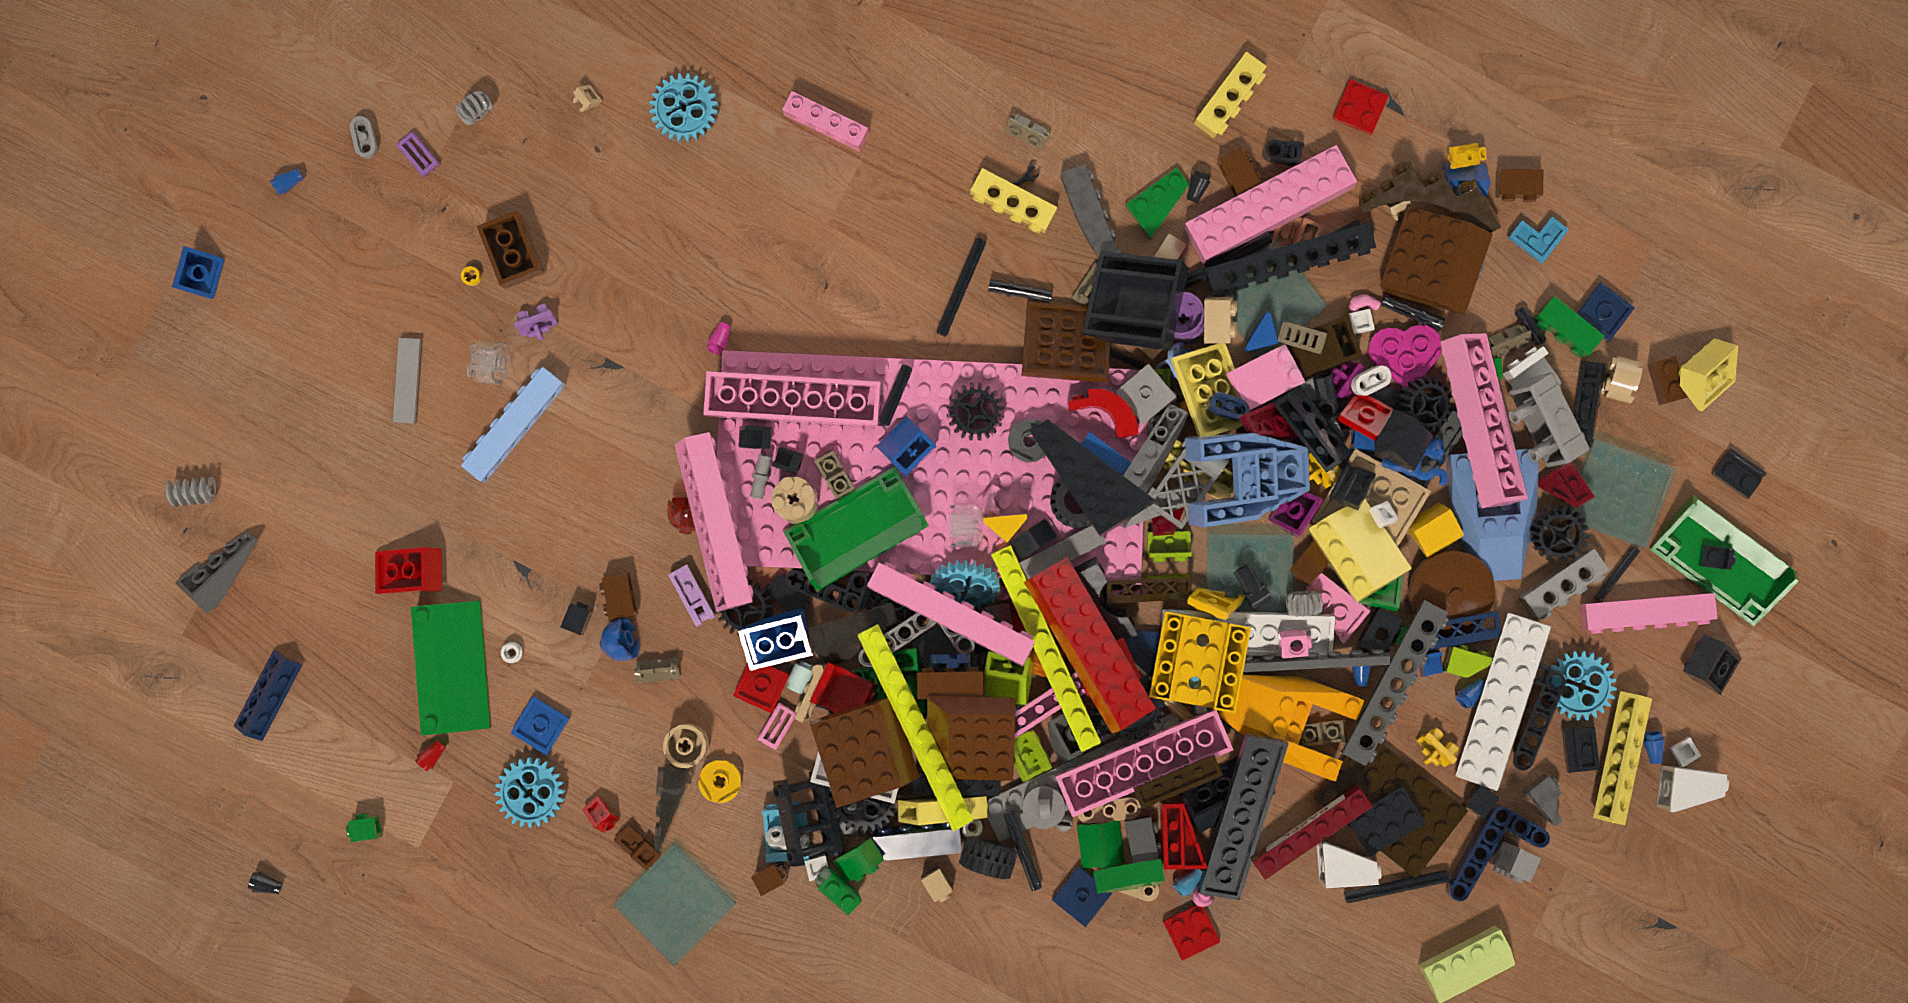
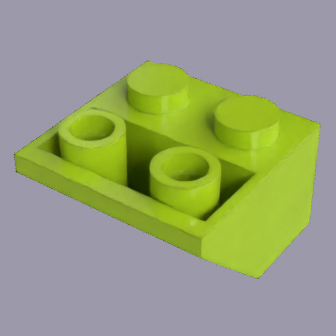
[984,652,1034,706]

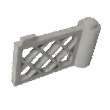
[1148,434,1230,529]

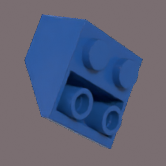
[876,416,937,477]

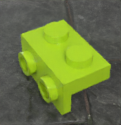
[1147,531,1192,562]
[1014,730,1052,782]

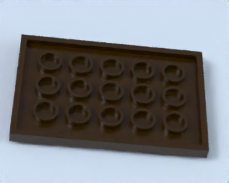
[1313,735,1468,878]

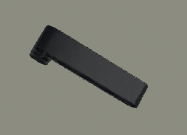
[1513,663,1568,771]

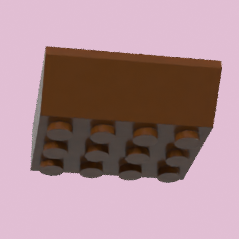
[1380,206,1493,315]
[927,696,1015,781]
[810,697,920,808]

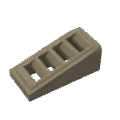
[1278,321,1328,354]

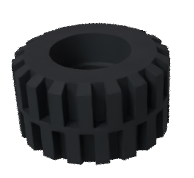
[1050,479,1091,528]
[959,836,1018,879]

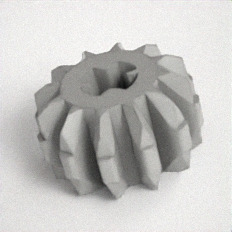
[455,91,493,125]
[1286,590,1323,617]

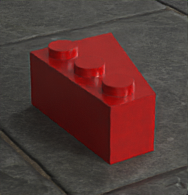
[1160,801,1208,870]

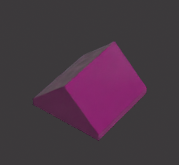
[1268,492,1323,538]

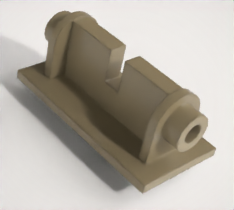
[1005,113,1050,150]
[1072,263,1098,306]
[1488,325,1531,358]
[634,658,680,683]

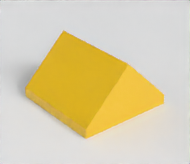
[1407,502,1464,558]
[983,514,1027,543]

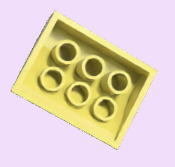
[1170,343,1250,437]
[1309,499,1412,604]

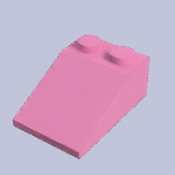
[1226,344,1305,410]

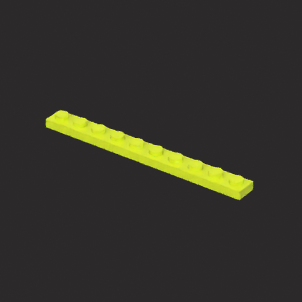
[991,545,1101,752]
[857,624,973,831]

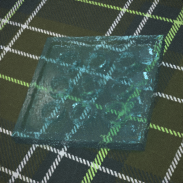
[1207,240,1327,358]
[1563,439,1676,549]
[1206,534,1293,613]
[614,843,736,966]

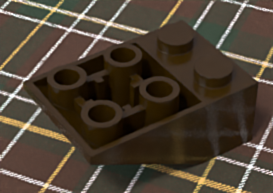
[1286,315,1363,378]

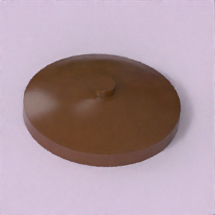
[1408,550,1495,636]

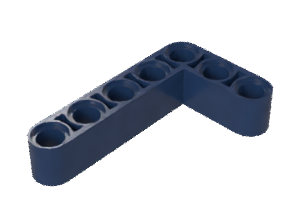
[1446,805,1550,901]

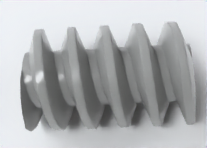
[165,477,216,507]

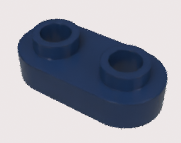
[1207,392,1249,421]

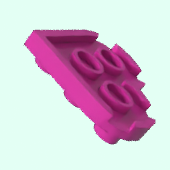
[1367,325,1442,387]

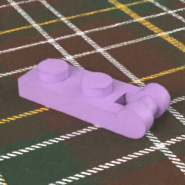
[668,565,716,627]

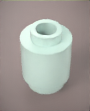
[787,661,813,694]

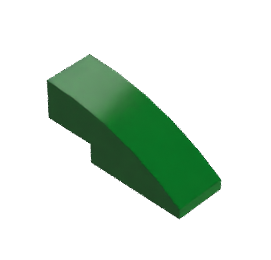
[1093,859,1165,894]

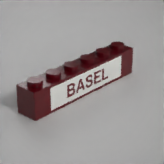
[1252,784,1373,880]

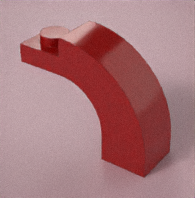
[1067,389,1139,439]

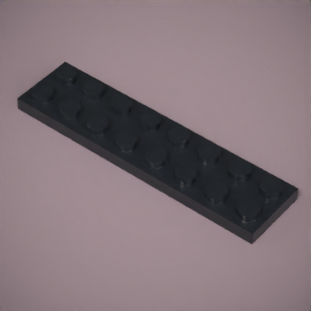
[1197,733,1289,900]

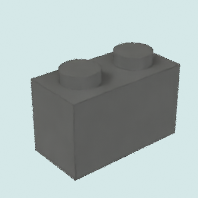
[1124,815,1162,863]

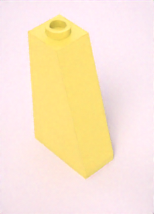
[898,796,988,825]

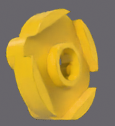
[698,760,742,803]

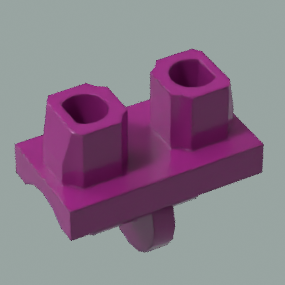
[1330,361,1364,401]

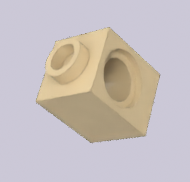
[921,866,953,903]

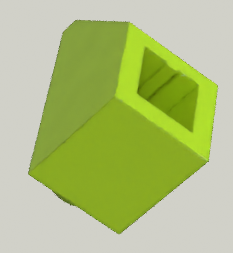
[1443,645,1493,678]

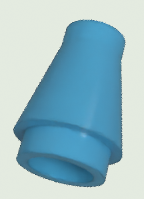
[1172,869,1203,898]

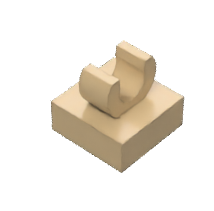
[573,85,602,112]
[1383,201,1411,221]

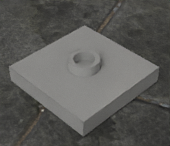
[1115,364,1176,424]

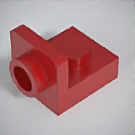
[582,796,620,833]

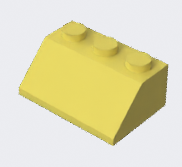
[1679,338,1738,411]

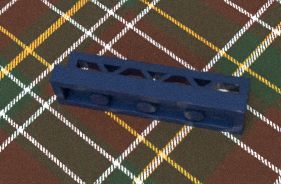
[1412,611,1502,651]
[234,650,302,741]

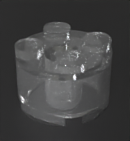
[467,341,511,385]
[947,504,983,548]

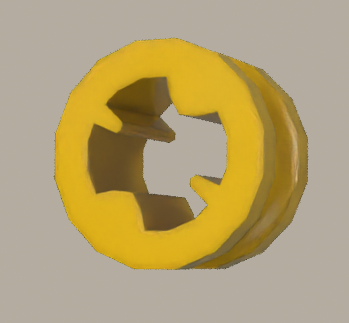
[461,266,482,286]

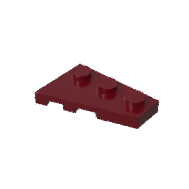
[1239,401,1300,440]

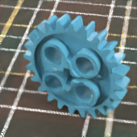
[649,73,719,143]
[930,560,1000,610]
[1547,650,1617,721]
[494,757,566,828]

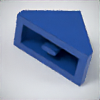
[1242,312,1278,353]

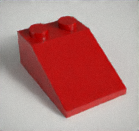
[375,547,442,594]

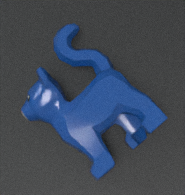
[1382,438,1448,486]

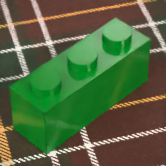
[1533,296,1605,358]

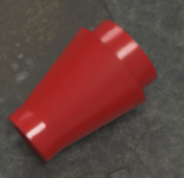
[415,740,446,772]

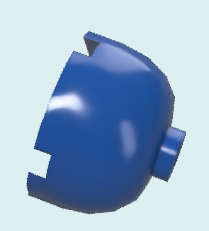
[600,618,640,661]

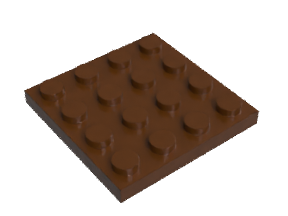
[1021,301,1110,383]

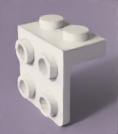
[1503,346,1561,388]

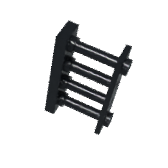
[772,771,845,867]

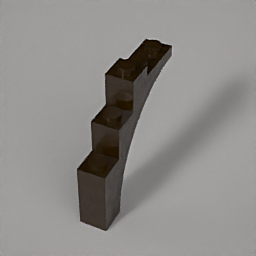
[1359,160,1501,233]

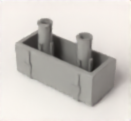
[1509,372,1590,467]

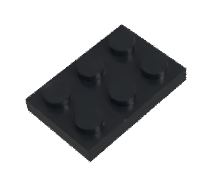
[1349,786,1426,857]

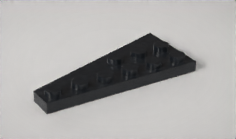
[1030,419,1156,537]

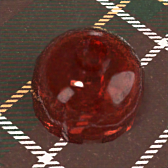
[667,497,696,534]

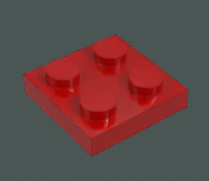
[1333,79,1389,136]
[1338,394,1393,441]
[733,664,790,714]
[1163,904,1220,961]

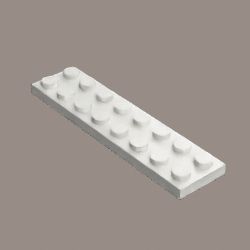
[1161,610,1335,656]
[1455,613,1552,791]

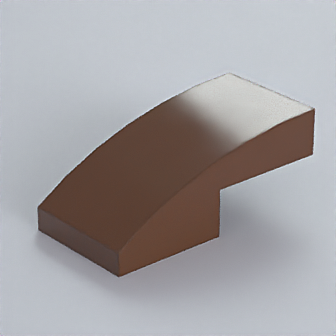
[614,823,661,871]

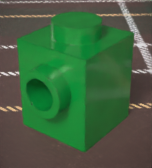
[346,813,382,843]

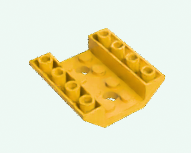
[1149,611,1251,713]

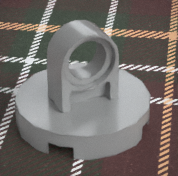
[1022,785,1065,829]

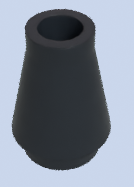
[1187,170,1211,203]
[248,871,283,895]

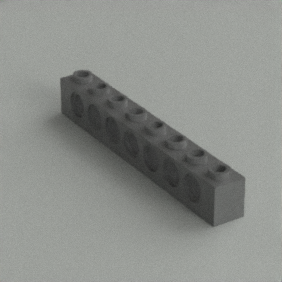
[1341,600,1449,766]

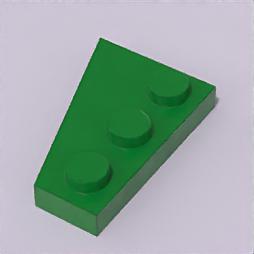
[1125,168,1189,239]

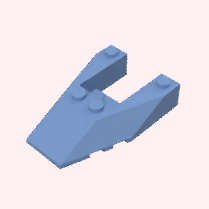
[1185,433,1310,527]
[1445,449,1539,581]

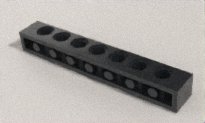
[1203,223,1376,296]

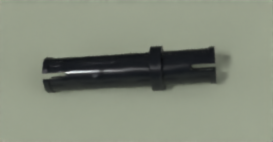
[988,278,1053,303]
[1381,294,1446,331]

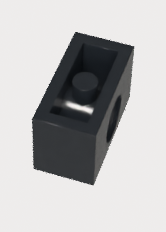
[1355,608,1403,653]

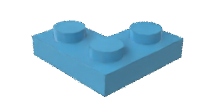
[1507,217,1569,264]

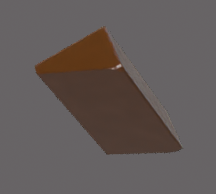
[1290,540,1329,586]

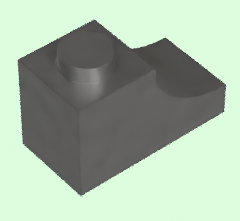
[1523,775,1562,826]

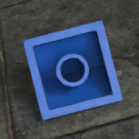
[1443,163,1491,198]
[172,246,224,299]

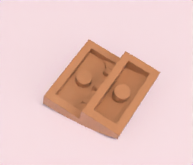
[1266,217,1323,261]

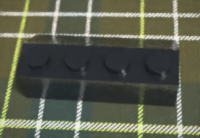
[1179,756,1276,833]

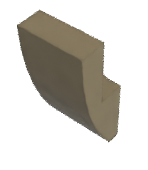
[814,449,855,499]
[1300,719,1347,746]

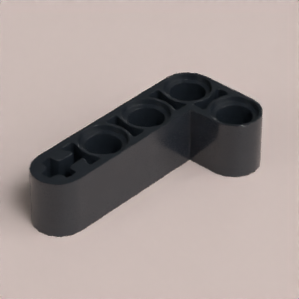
[785,569,872,612]

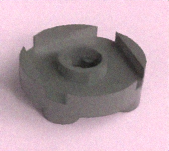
[1008,419,1045,463]

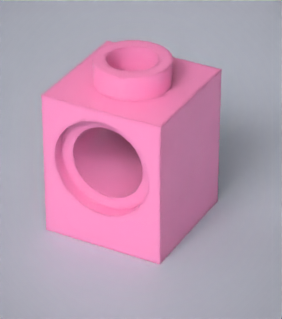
[1278,629,1311,658]

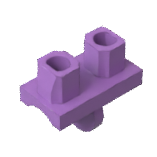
[514,304,558,341]

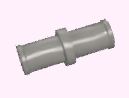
[750,454,772,499]

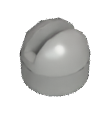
[1056,814,1073,832]

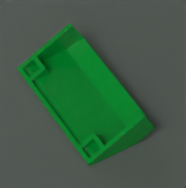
[783,466,929,591]
[1650,495,1799,626]
[411,601,491,736]

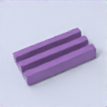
[396,131,441,178]

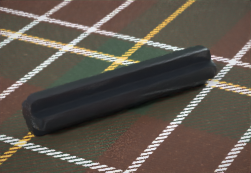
[879,364,912,426]

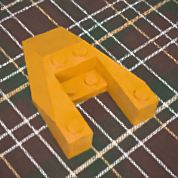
[1218,675,1364,781]

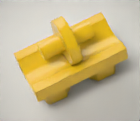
[1448,143,1487,169]
[1308,453,1342,489]
[1416,728,1459,767]

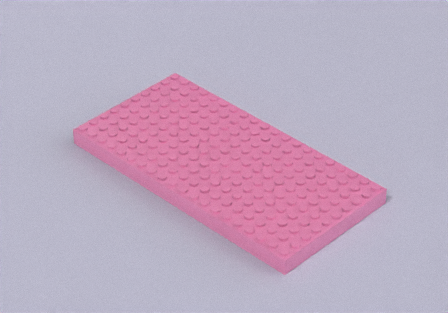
[717,350,1148,585]

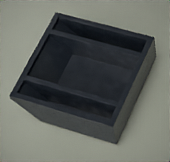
[1082,251,1189,351]

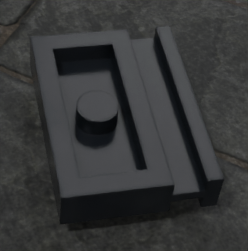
[1711,449,1767,499]
[1329,462,1376,511]
[1562,726,1600,773]

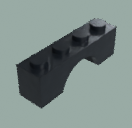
[1074,556,1138,641]

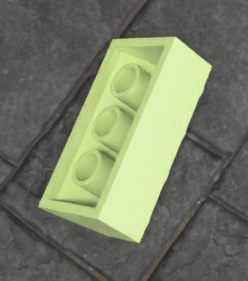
[1419,926,1515,1003]

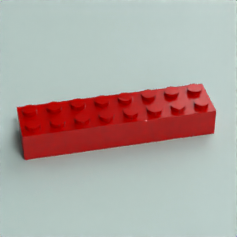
[1024,557,1156,733]

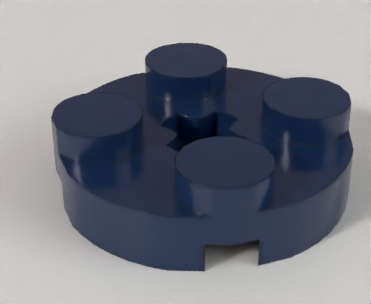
[929,654,972,668]

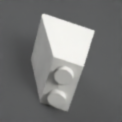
[1656,765,1729,812]
[1316,841,1381,888]

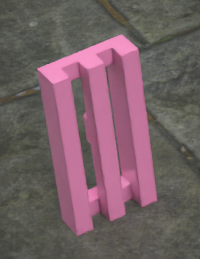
[757,702,797,750]

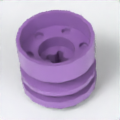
[1173,292,1204,345]

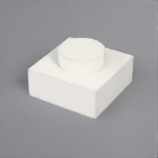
[1348,309,1375,334]
[1369,501,1399,529]
[1669,737,1701,767]
[804,853,828,881]

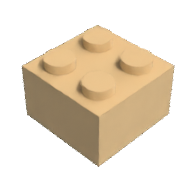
[1204,295,1237,343]

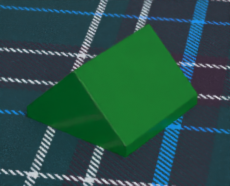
[1077,821,1125,868]

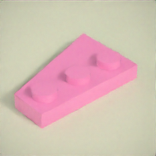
[1306,573,1370,644]

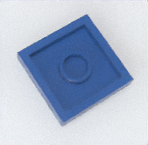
[511,696,570,755]

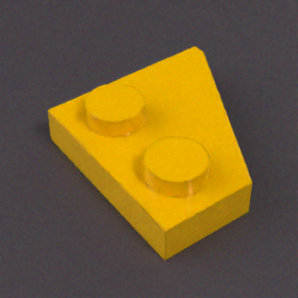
[1187,588,1245,620]

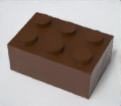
[477,211,544,289]
[917,667,984,699]

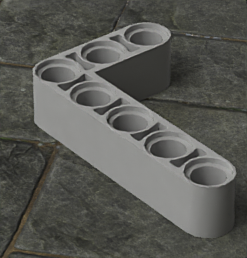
[859,612,974,667]

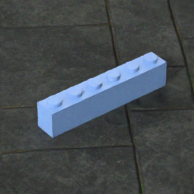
[461,367,566,483]

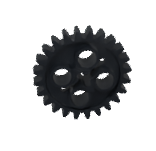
[1095,671,1166,740]
[827,789,898,835]

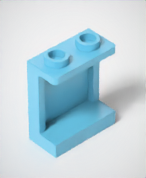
[761,802,811,863]

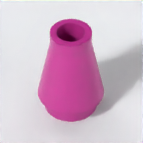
[706,322,731,355]

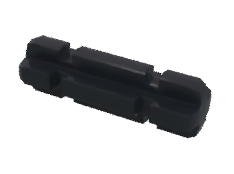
[1515,306,1547,346]

